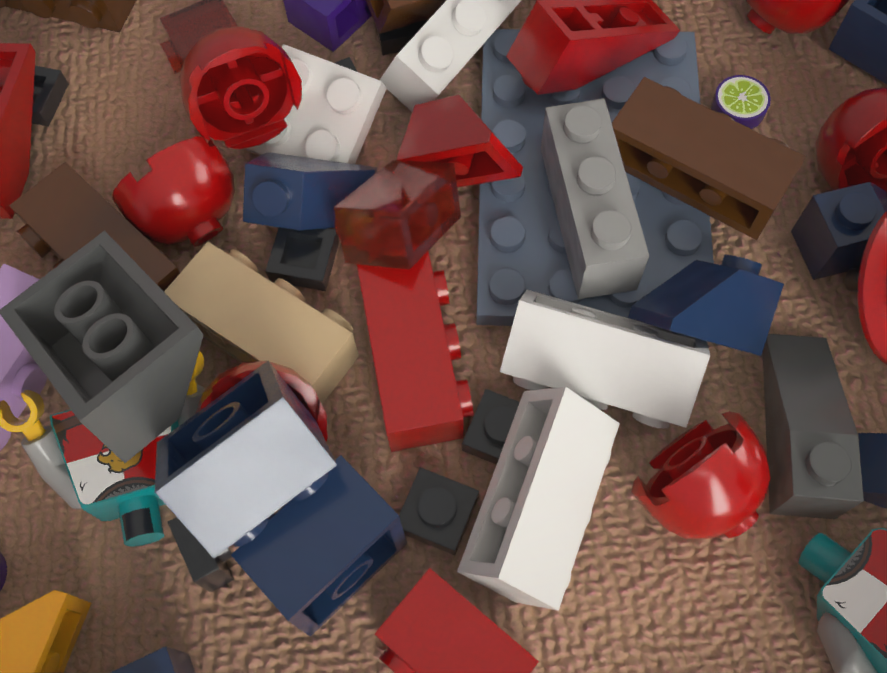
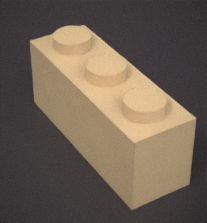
[164,242,359,404]

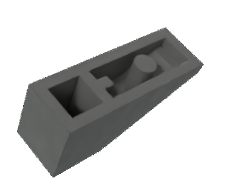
[762,334,864,519]

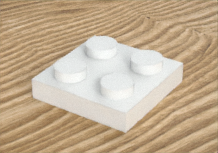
[245,44,387,164]

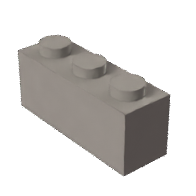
[541,98,649,299]

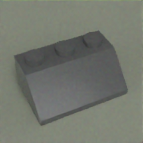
[0,230,204,463]

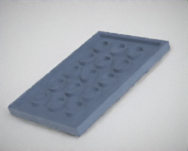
[476,29,714,326]

